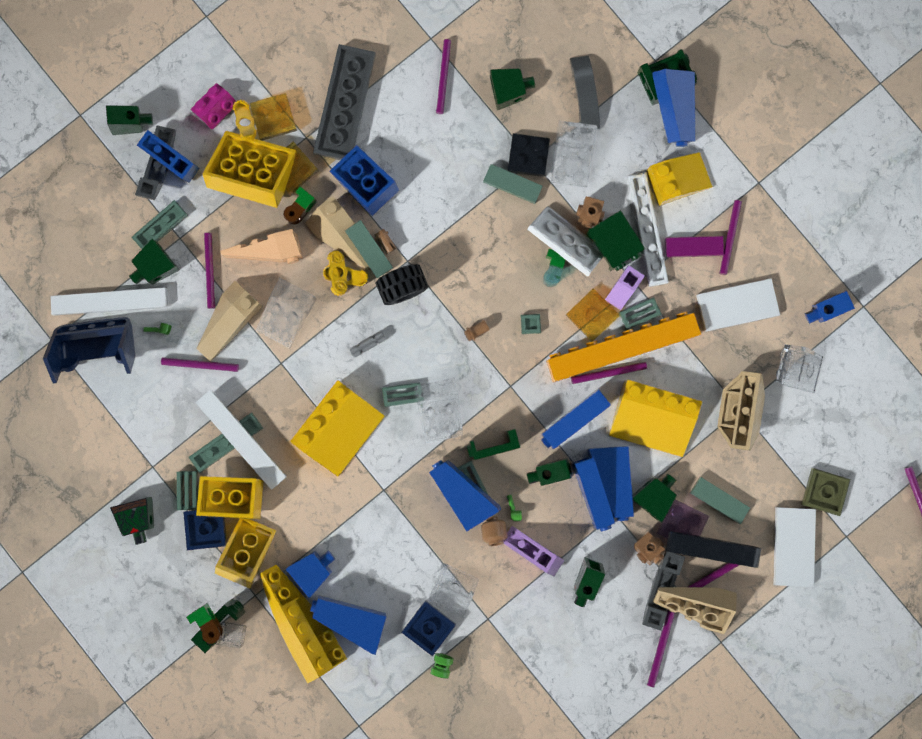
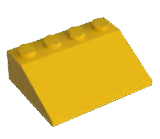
[202,131,296,208]
[290,380,385,477]
[609,380,702,457]

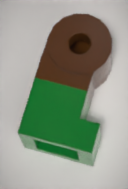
[283,187,317,225]
[186,603,223,644]

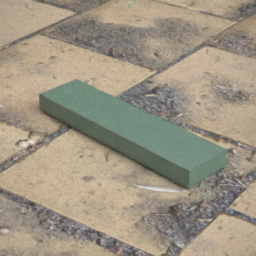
[189,413,263,473]

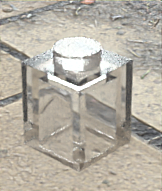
[216,622,247,649]

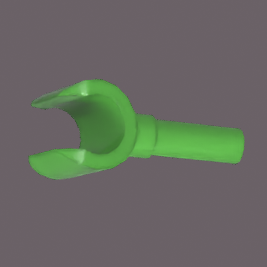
[143,322,172,335]
[507,495,522,521]

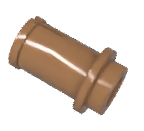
[375,229,397,254]
[464,320,489,342]

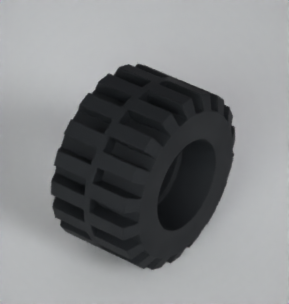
[375,264,429,305]

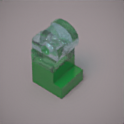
[543,249,566,287]

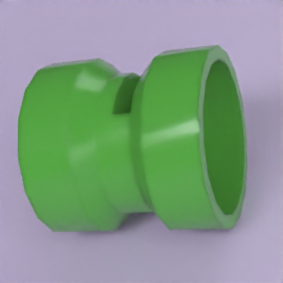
[430,653,454,679]

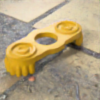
[233,100,257,141]
[327,251,348,296]
[323,265,368,287]

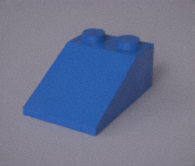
[330,145,399,216]

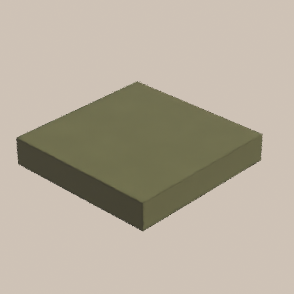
[801,468,851,516]

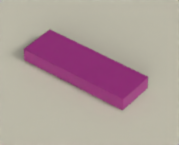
[665,236,724,258]

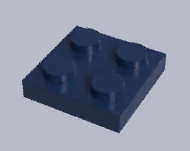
[183,510,227,551]
[401,600,456,656]

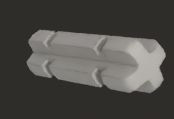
[350,331,386,357]

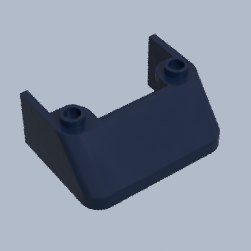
[43,317,136,384]

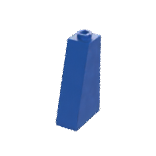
[653,69,695,147]
[541,390,611,449]
[587,446,634,521]
[571,457,615,532]
[429,460,501,531]
[310,595,386,655]

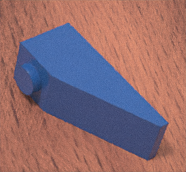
[137,130,200,183]

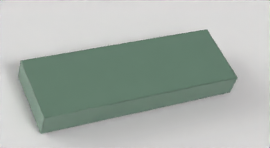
[483,164,543,204]
[131,200,188,249]
[345,220,393,278]
[690,477,750,524]

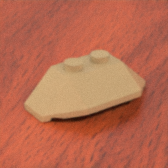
[717,371,765,451]

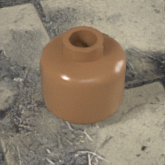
[481,516,508,546]

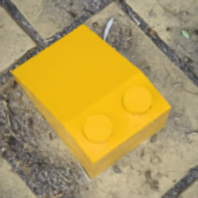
[646,152,712,206]
[196,476,263,519]
[214,518,276,589]

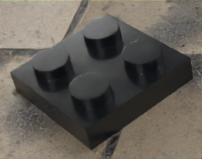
[508,133,550,177]

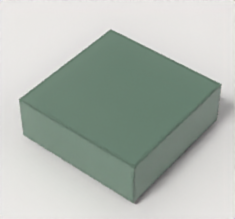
[521,314,541,334]

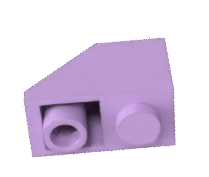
[605,265,644,310]

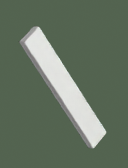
[627,173,669,287]
[51,287,168,316]
[195,390,287,490]

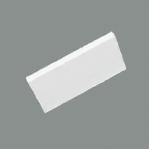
[527,206,603,277]
[696,278,780,332]
[773,507,816,587]

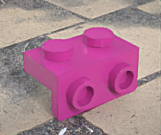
[190,83,236,129]

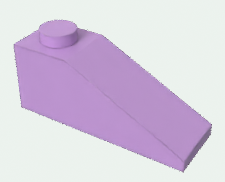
[504,526,564,576]

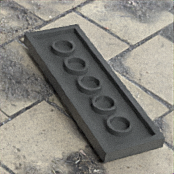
[313,44,376,160]

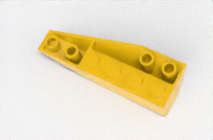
[260,565,347,683]

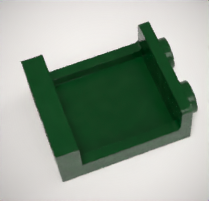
[637,49,697,106]
[586,210,645,271]
[467,429,520,460]
[191,598,246,653]

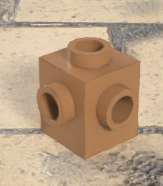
[576,196,605,228]
[634,532,665,566]

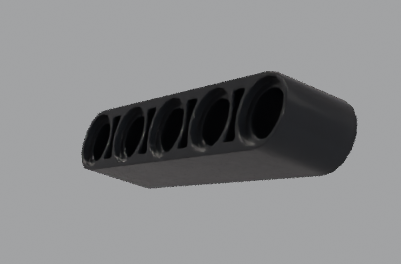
[666,531,762,568]

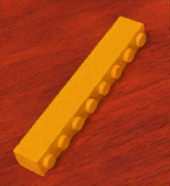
[546,311,701,383]

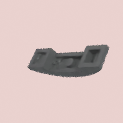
[570,56,600,132]
[135,125,176,200]
[642,551,685,630]

